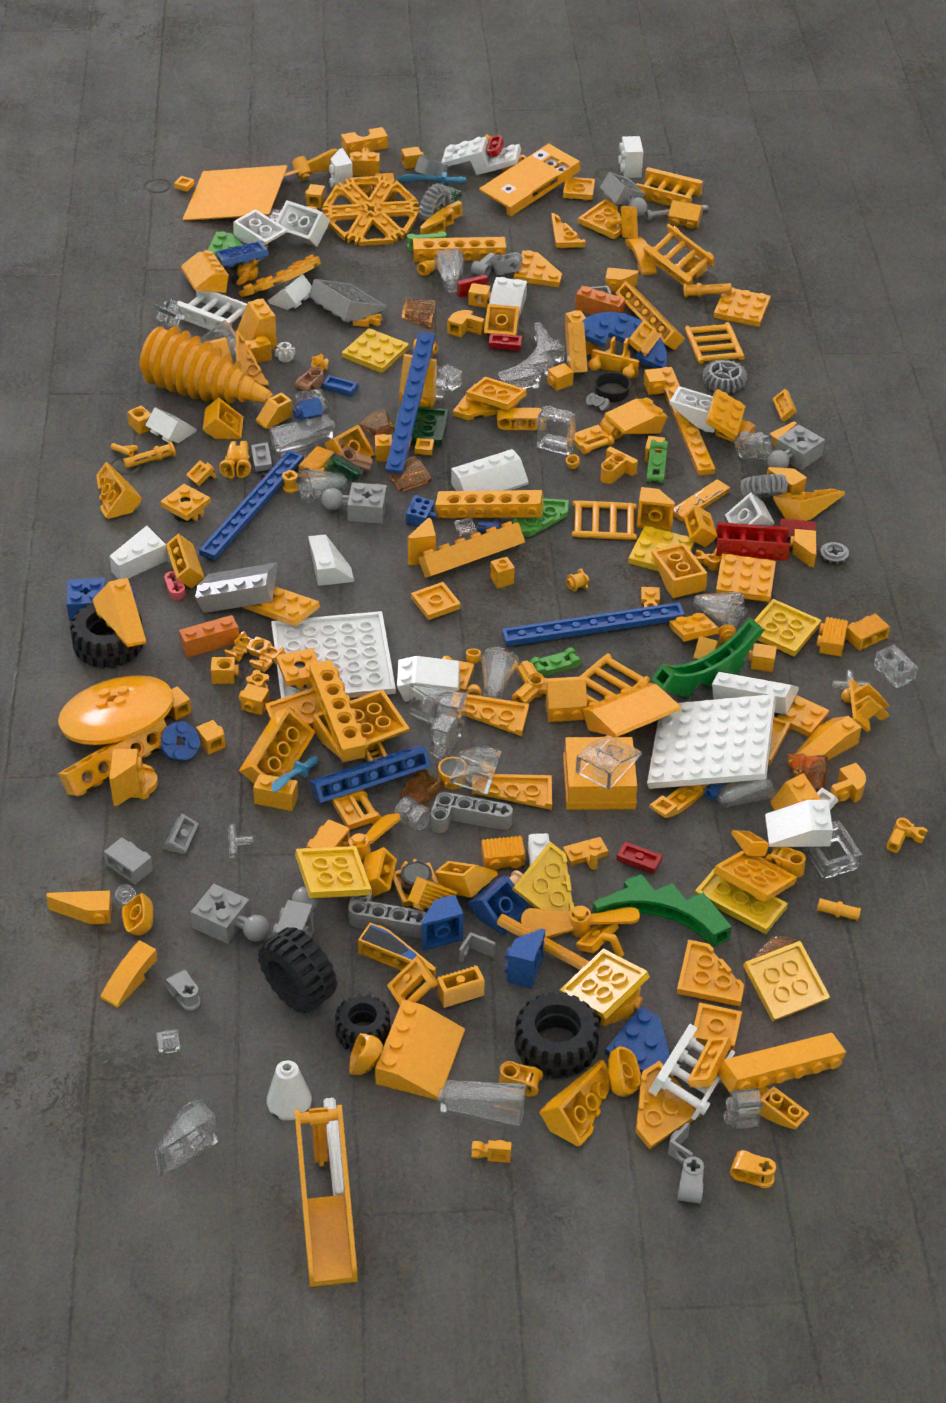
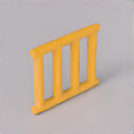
[684,322,745,365]
[571,501,637,540]
[579,653,650,704]

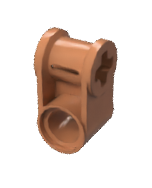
[295,367,324,396]

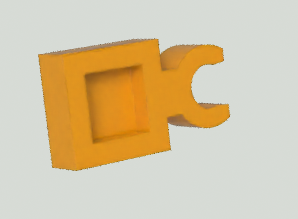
[353,314,382,327]
[641,587,660,607]
[471,1140,512,1163]

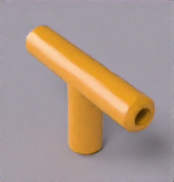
[110,443,138,456]

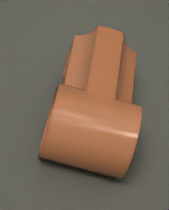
[335,447,372,472]

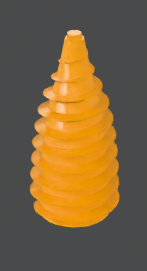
[139,326,274,404]

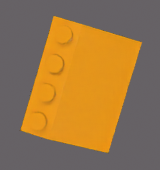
[582,681,682,737]
[313,689,410,758]
[375,1000,465,1101]

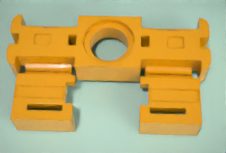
[224,631,286,672]

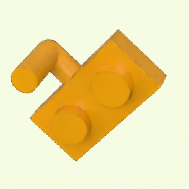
[606,206,638,238]
[563,837,608,870]
[576,924,624,957]

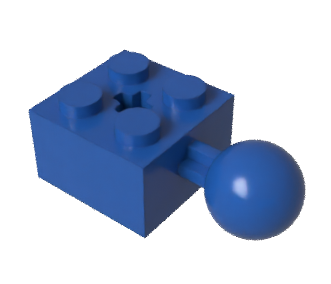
[67,578,136,621]

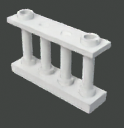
[175,291,247,337]
[648,1024,735,1121]

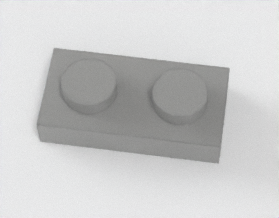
[251,442,272,472]

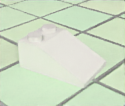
[276,200,330,247]
[233,209,288,245]
[489,277,527,318]
[669,386,716,433]
[397,656,460,702]
[765,800,833,847]

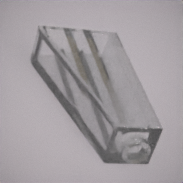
[269,414,335,459]
[438,1080,526,1129]

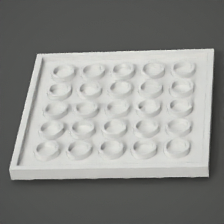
[271,611,396,698]
[647,694,776,789]

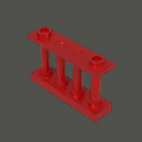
[716,522,790,561]

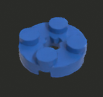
[160,721,201,761]

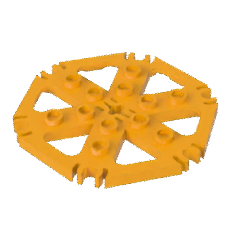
[322,176,420,246]

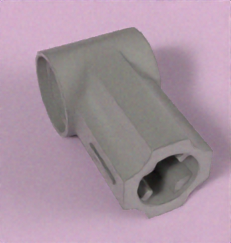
[470,252,496,277]

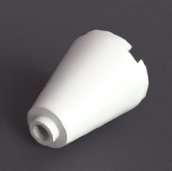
[267,1060,312,1120]

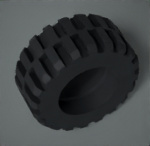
[70,604,144,668]
[258,927,337,1013]
[515,992,600,1078]

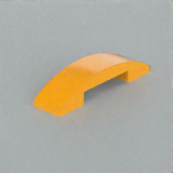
[625,237,657,275]
[649,784,709,818]

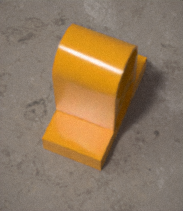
[600,446,638,484]

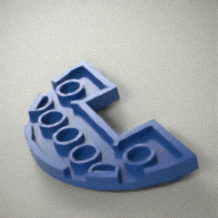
[582,312,667,369]

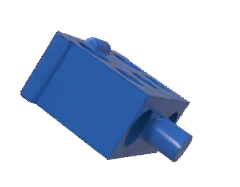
[405,495,437,526]

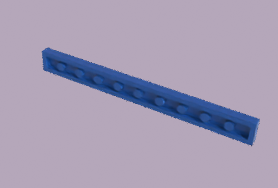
[385,332,435,475]
[199,450,304,561]
[502,602,685,646]

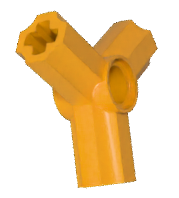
[512,660,548,704]

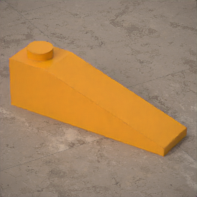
[539,1060,611,1147]

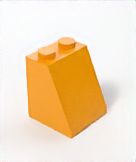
[235,298,277,349]

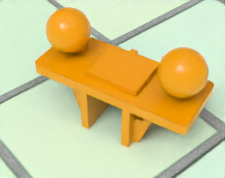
[588,337,639,379]
[841,679,889,732]

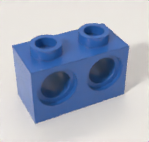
[293,397,323,423]

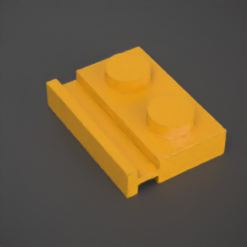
[629,320,662,356]

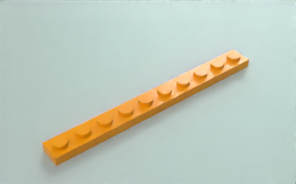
[657,367,715,476]

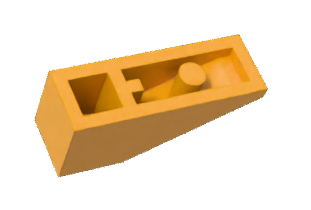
[46,891,112,924]

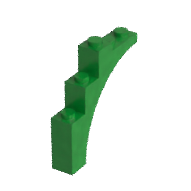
[652,618,764,698]
[592,874,732,948]

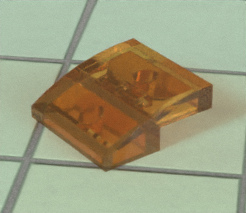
[384,456,432,492]

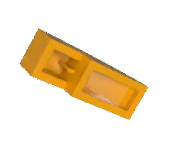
[100,940,158,1008]

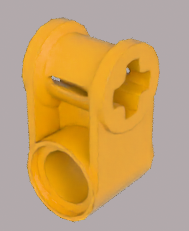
[765,847,806,878]
[499,1061,543,1097]
[729,1150,776,1188]

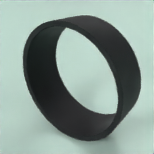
[595,372,631,402]

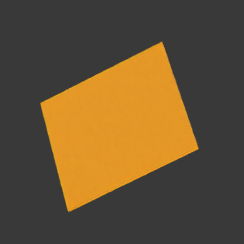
[182,165,288,221]

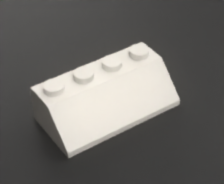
[451,449,528,491]
[712,672,799,715]

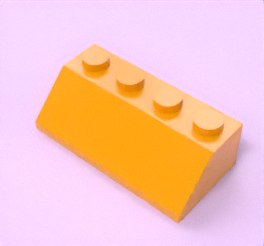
[181,250,228,293]
[239,707,315,784]

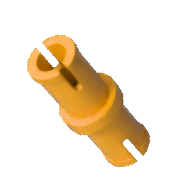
[817,898,861,921]

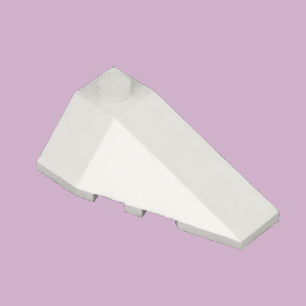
[308,534,354,586]

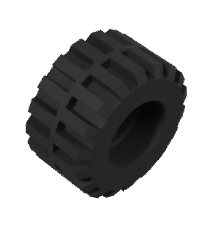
[335,994,390,1052]

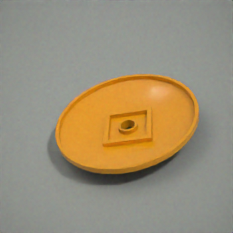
[58,675,174,745]

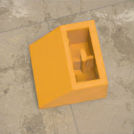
[435,861,498,898]

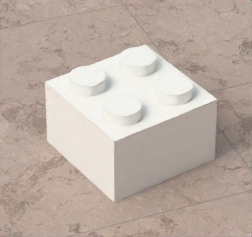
[618,136,643,178]

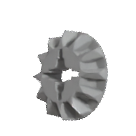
[820,542,849,564]

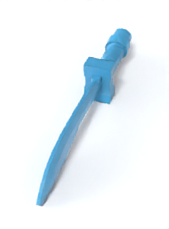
[395,172,466,185]
[272,756,319,793]

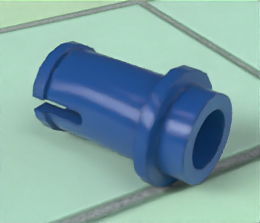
[478,521,500,532]
[704,783,730,799]

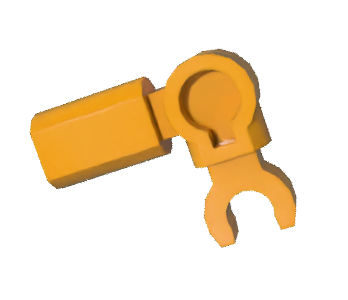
[695,547,722,571]
[886,818,928,853]

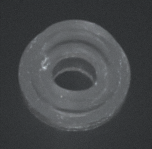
[115,884,136,904]

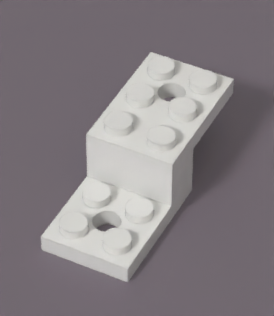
[442,137,521,175]

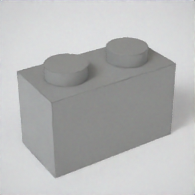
[104,837,153,885]

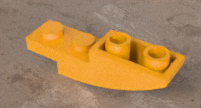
[722,1082,810,1130]

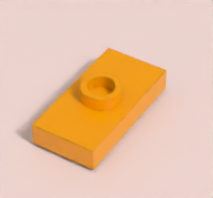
[773,389,797,422]

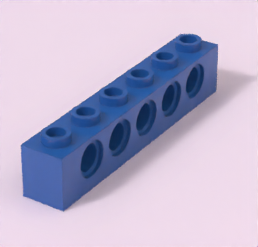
[309,745,431,803]

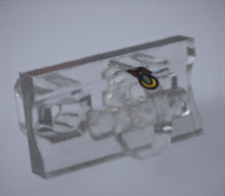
[153,298,186,327]

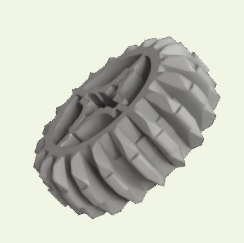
[419,183,452,221]
[703,359,747,394]
[740,474,788,497]

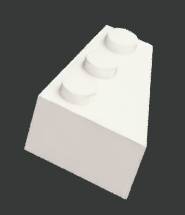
[110,526,167,579]

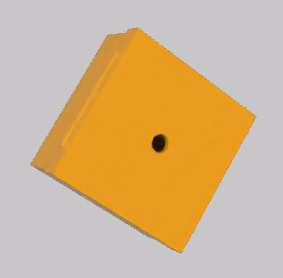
[563,737,637,810]

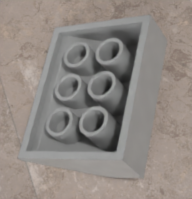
[309,279,387,322]
[195,562,278,613]

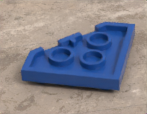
[605,1006,670,1074]

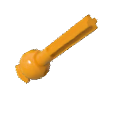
[236,244,269,285]

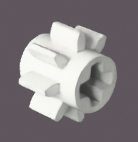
[275,342,295,362]

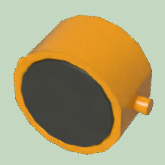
[438,757,468,790]

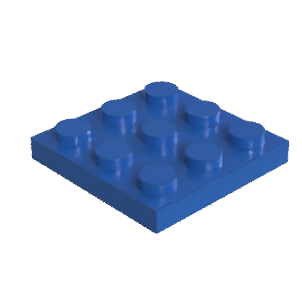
[215,241,269,267]

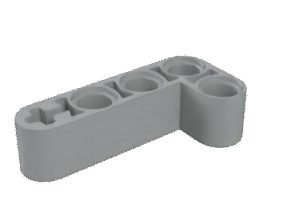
[431,792,513,834]
[348,889,426,938]

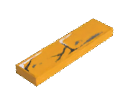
[673,479,730,522]

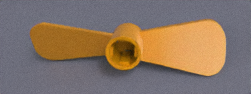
[284,149,338,180]
[349,813,401,864]
[521,906,640,939]

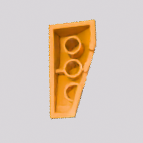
[96,462,142,519]
[773,489,845,521]
[93,578,146,647]
[788,716,862,775]

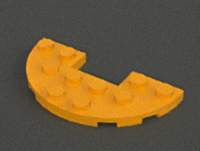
[239,254,321,297]

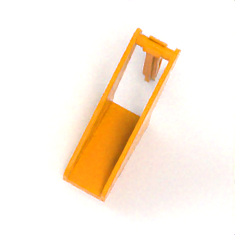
[294,1104,358,1287]

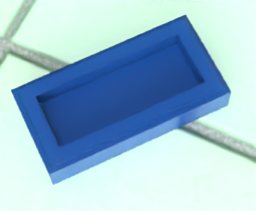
[322,375,359,397]

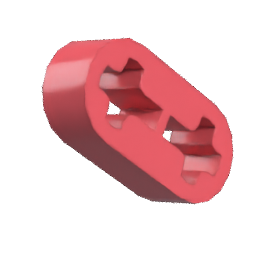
[164,571,186,600]

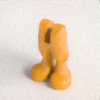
[219,441,251,479]

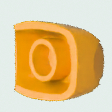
[122,893,154,936]
[349,1033,383,1076]
[608,1046,641,1097]

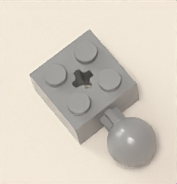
[600,172,647,217]
[767,424,825,470]
[321,483,387,524]
[191,884,270,944]
[273,886,319,937]

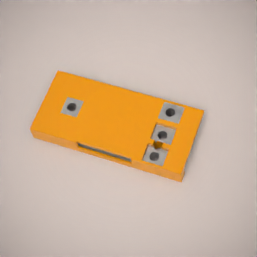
[479,144,580,217]

